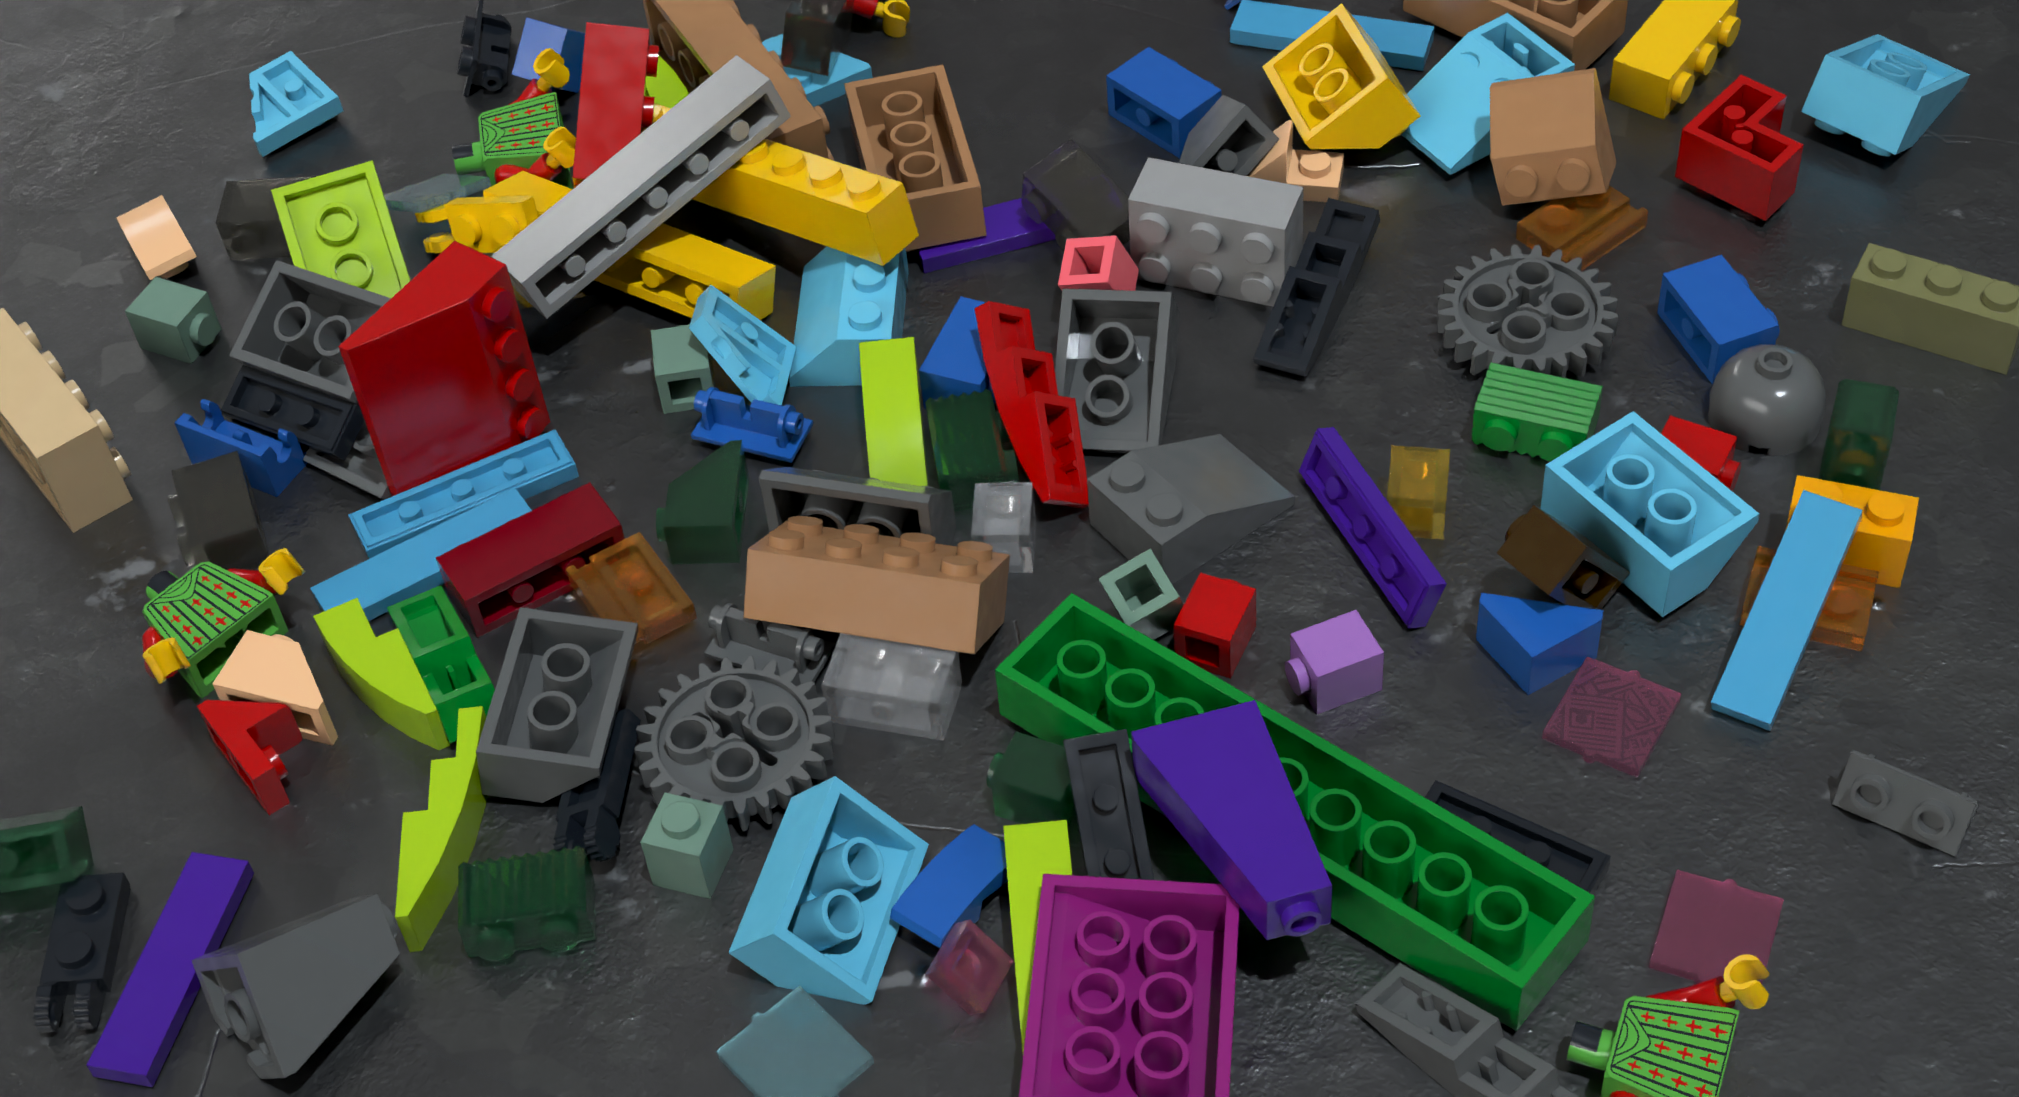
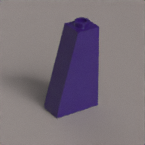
[1131,700,1332,940]

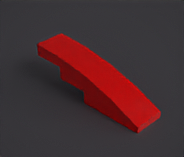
[974,301,1089,508]

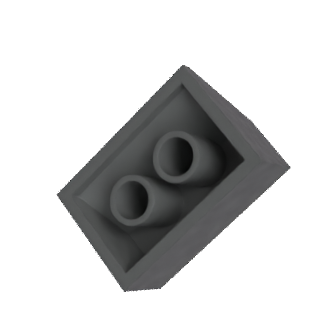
[759,467,956,546]
[476,607,638,803]

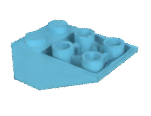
[1401,13,1575,175]

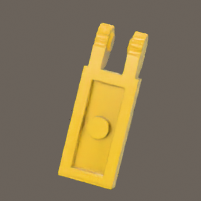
[414,196,538,253]

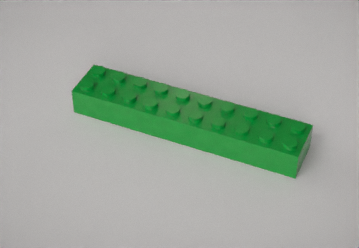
[995,593,1595,1032]

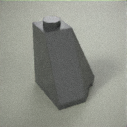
[191,894,400,1079]

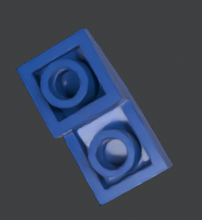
[890,824,1008,949]

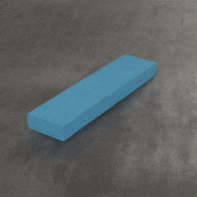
[1230,0,1434,71]
[348,429,579,559]
[310,487,532,621]
[1711,490,1863,731]

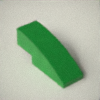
[387,585,495,743]

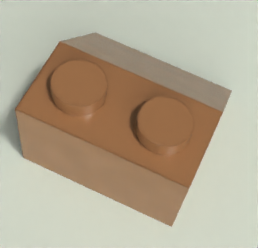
[1490,68,1617,206]

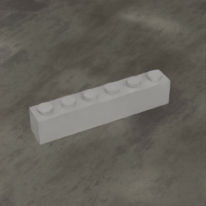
[491,55,791,319]

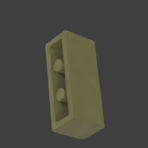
[1841,243,2019,375]

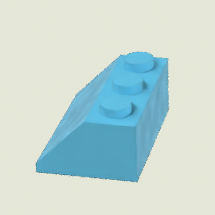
[789,247,909,387]
[1540,411,1760,617]
[728,776,929,1005]

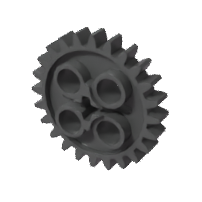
[1437,245,1619,378]
[634,656,835,831]

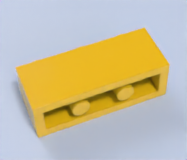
[1609,0,1741,120]

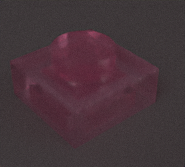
[925,920,1014,1015]

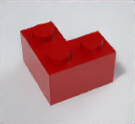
[1675,74,1804,221]

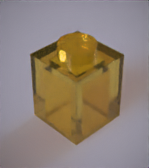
[1387,445,1450,540]

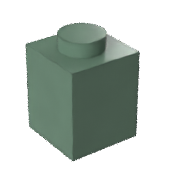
[125,277,222,364]
[651,324,716,414]
[1098,548,1183,640]
[640,792,734,899]

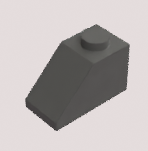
[1179,95,1279,176]

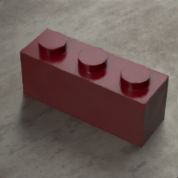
[436,482,631,638]

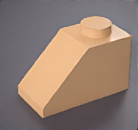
[212,630,338,746]

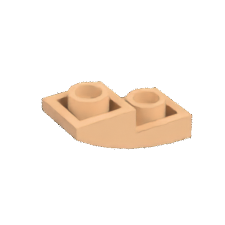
[116,195,197,280]

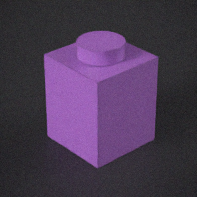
[1285,610,1384,714]

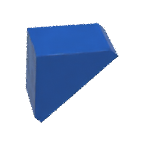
[1476,592,1604,695]

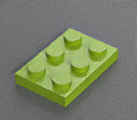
[271,161,411,298]

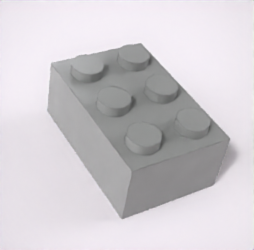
[1128,157,1303,307]

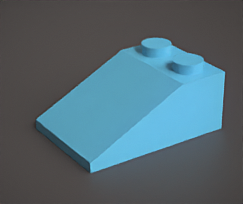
[1801,34,1970,156]

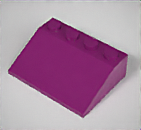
[1019,874,1240,1097]

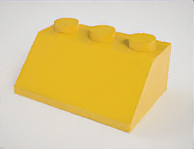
[1262,3,1421,149]

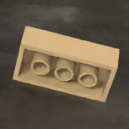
[0,308,133,533]

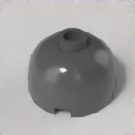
[1708,344,1826,456]

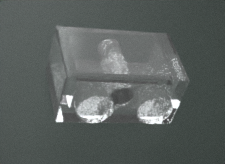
[821,633,962,741]

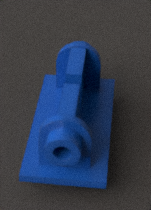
[691,387,814,463]

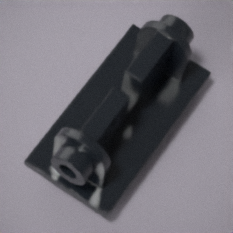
[457,0,512,97]

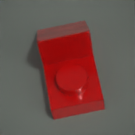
[197,700,303,815]

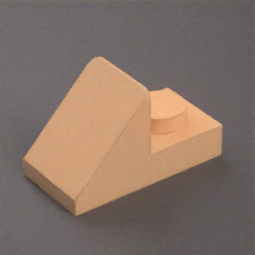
[1247,120,1344,202]

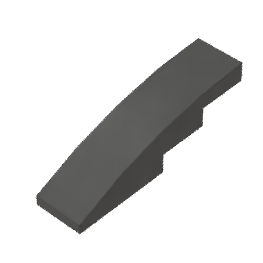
[1355,963,1579,1097]

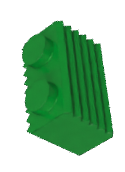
[1472,362,1603,462]

